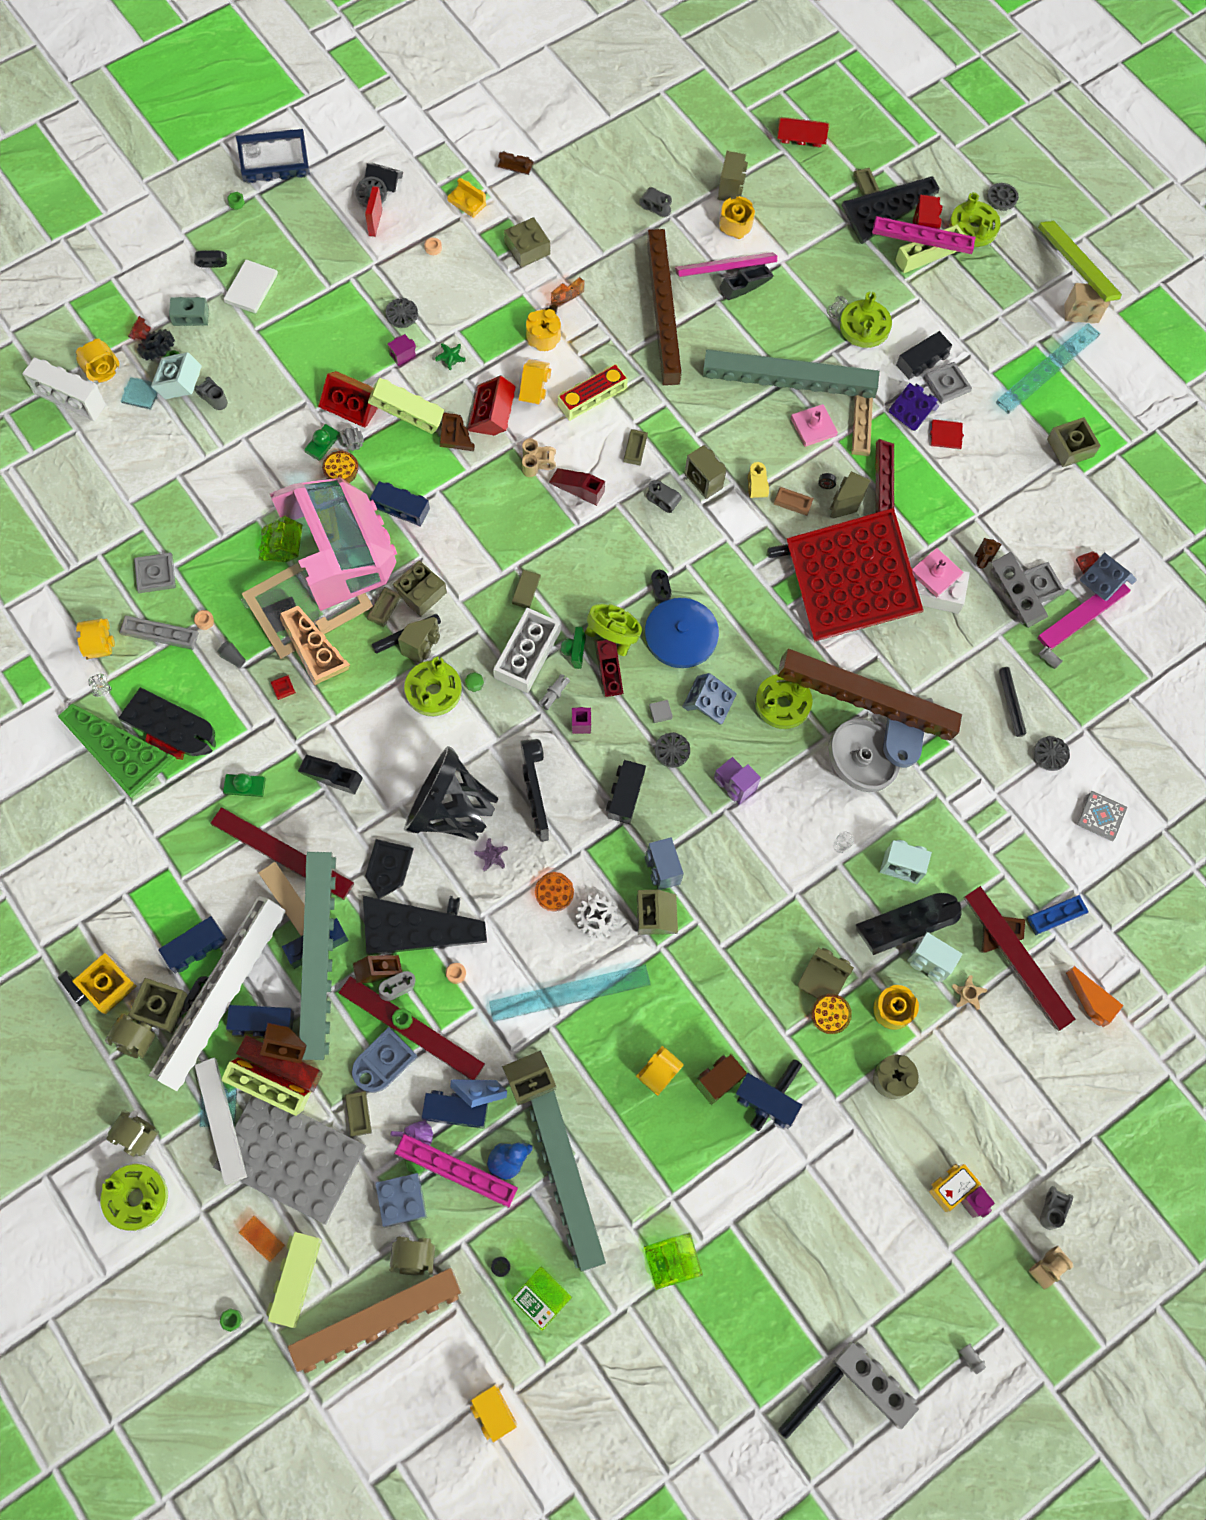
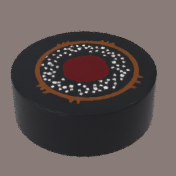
[818,473,837,489]

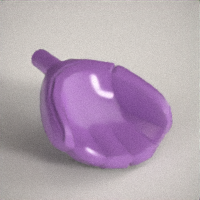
[391,1121,433,1146]

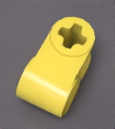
[747,462,769,498]

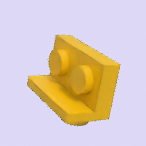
[447,178,486,218]

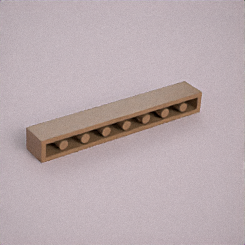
[288,1268,462,1374]

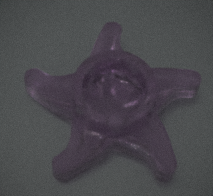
[474,838,508,872]

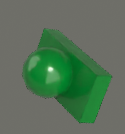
[304,424,341,461]
[561,627,586,669]
[223,773,266,797]

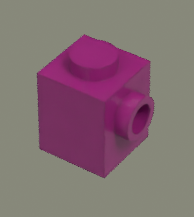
[387,334,416,366]
[572,707,591,734]
[961,1186,995,1218]

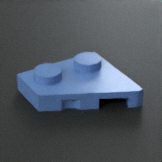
[450,1079,507,1108]

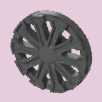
[356,177,387,208]
[987,183,1019,211]
[385,298,418,328]
[655,732,690,768]
[1033,736,1070,771]

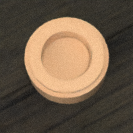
[425,237,442,255]
[194,610,214,630]
[446,963,466,984]

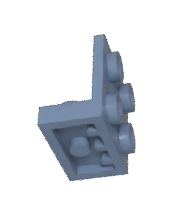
[1080,552,1137,601]
[682,673,737,725]

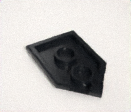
[365,839,414,899]

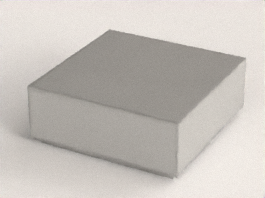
[649,700,673,723]

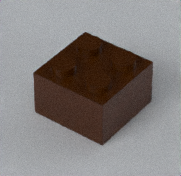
[696,1054,747,1105]

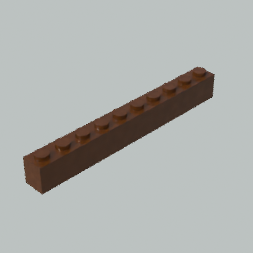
[647,229,682,386]
[777,648,962,741]

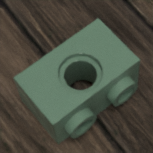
[169,297,209,326]

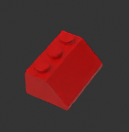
[777,117,829,147]
[318,371,378,428]
[467,375,516,436]

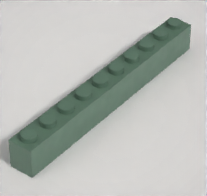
[703,349,880,398]
[299,852,336,1060]
[529,1091,606,1272]

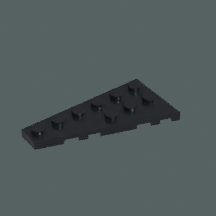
[842,176,940,245]
[363,896,487,955]

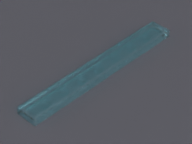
[996,323,1101,414]
[489,965,651,1022]

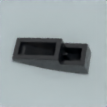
[719,264,774,300]
[298,754,363,795]

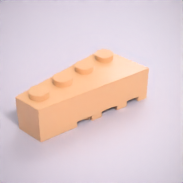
[280,606,350,686]

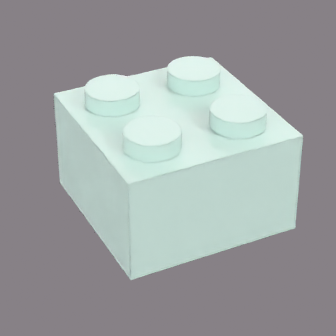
[151,352,202,399]
[880,840,932,884]
[907,932,962,982]

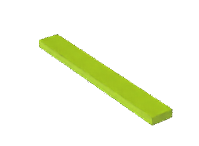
[1038,221,1122,302]

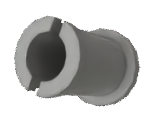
[1039,646,1063,669]
[959,1344,986,1375]

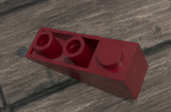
[549,468,605,506]
[594,639,624,697]

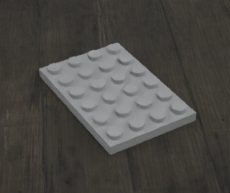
[213,1095,366,1225]

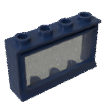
[236,129,310,183]

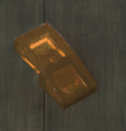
[551,277,584,305]
[238,1215,285,1262]

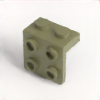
[798,948,854,1003]

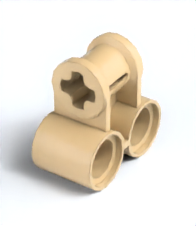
[522,438,556,477]
[1029,1245,1073,1289]

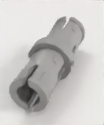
[538,674,570,710]

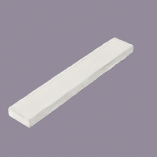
[195,1058,247,1185]

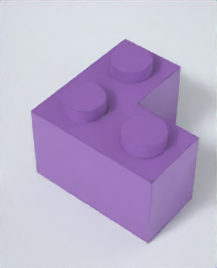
[714,757,761,805]

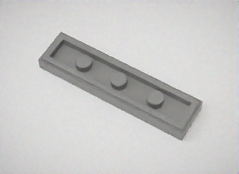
[120,616,199,650]

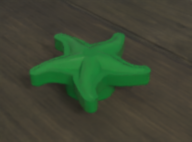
[435,343,466,370]

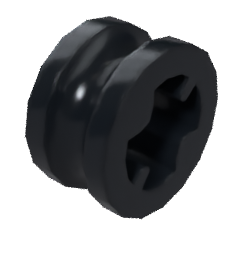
[447,896,460,915]
[491,1257,511,1277]

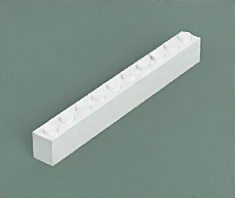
[149,896,286,1091]

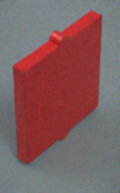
[929,419,964,449]

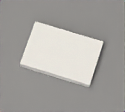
[224,260,278,314]

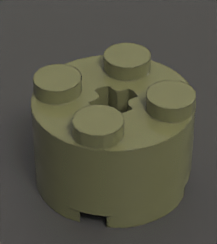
[105,1014,155,1059]
[873,1054,919,1099]
[106,1110,159,1157]
[389,1237,435,1275]

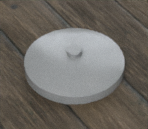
[828,719,900,792]

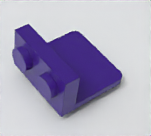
[889,382,939,431]

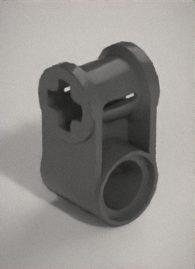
[639,187,672,217]
[194,376,228,410]
[646,480,682,513]
[1040,1186,1073,1230]

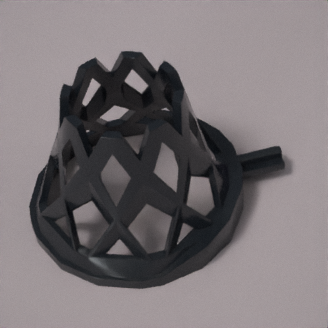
[404,746,498,841]

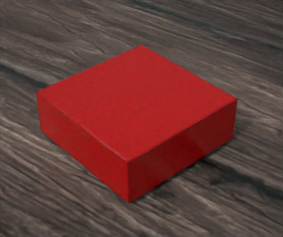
[271,675,296,700]

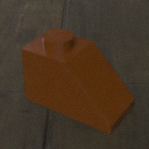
[353,955,402,983]
[260,1023,307,1064]

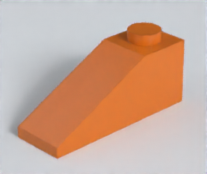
[1066,966,1124,1027]

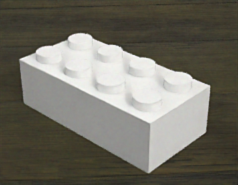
[22,357,106,421]
[909,558,970,614]
[493,608,561,693]

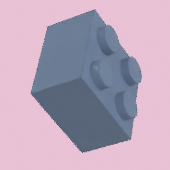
[645,837,684,890]
[375,1173,427,1228]

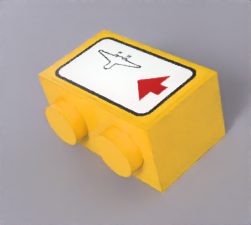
[929,1164,981,1212]

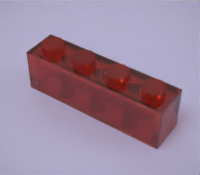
[236,1035,323,1093]

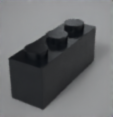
[896,331,952,379]
[606,760,646,824]

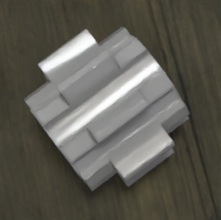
[341,427,364,451]

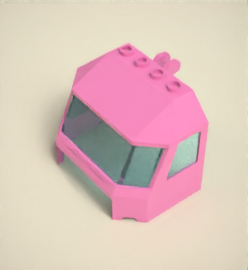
[270,477,397,611]

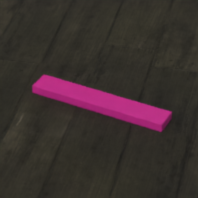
[872,216,976,254]
[675,252,778,277]
[1037,583,1131,650]
[394,1134,518,1208]

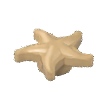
[952,975,987,1010]

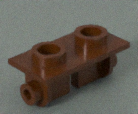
[497,151,534,175]
[974,538,1002,568]

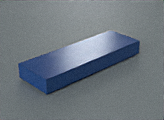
[1027,895,1089,936]

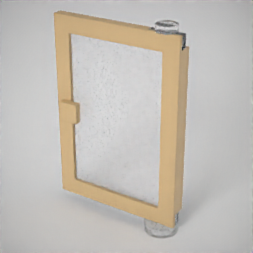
[240,540,373,659]

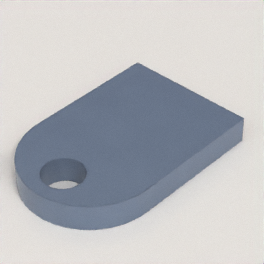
[883,717,924,768]
[352,1027,418,1093]

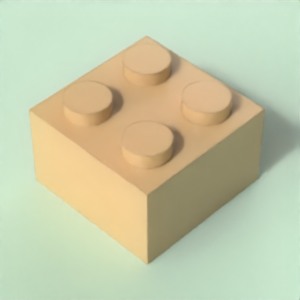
[1064,283,1111,324]

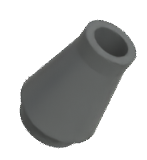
[217,641,246,668]

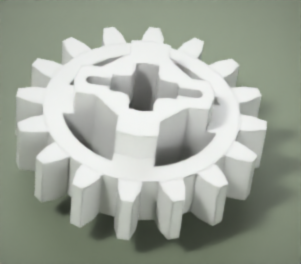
[576,895,619,939]

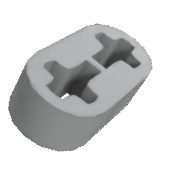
[379,971,415,1001]

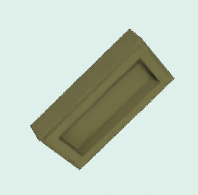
[853,167,880,196]
[623,429,648,466]
[512,570,541,609]
[367,587,401,627]
[345,1091,372,1137]

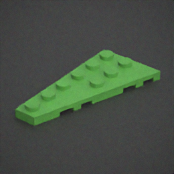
[58,704,176,798]

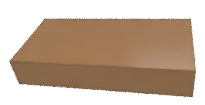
[774,487,814,516]

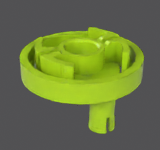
[949,192,1001,247]
[840,291,892,348]
[584,604,642,656]
[404,657,462,716]
[755,674,813,729]
[101,1164,168,1231]

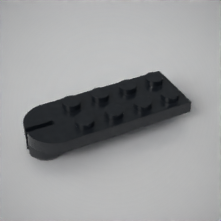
[118,687,216,756]
[520,739,549,842]
[856,893,962,955]

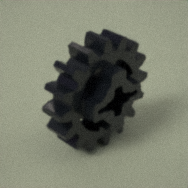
[137,329,175,361]

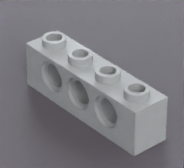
[991,552,1048,628]
[832,1342,919,1429]

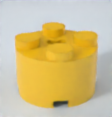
[720,196,755,239]
[526,309,561,351]
[76,338,120,382]
[76,618,115,660]
[873,985,919,1030]
[636,1046,684,1096]

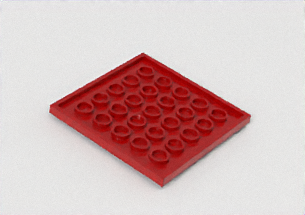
[787,508,924,642]

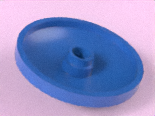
[645,598,719,668]

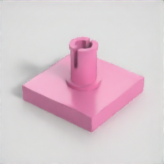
[791,404,838,447]
[912,548,964,598]

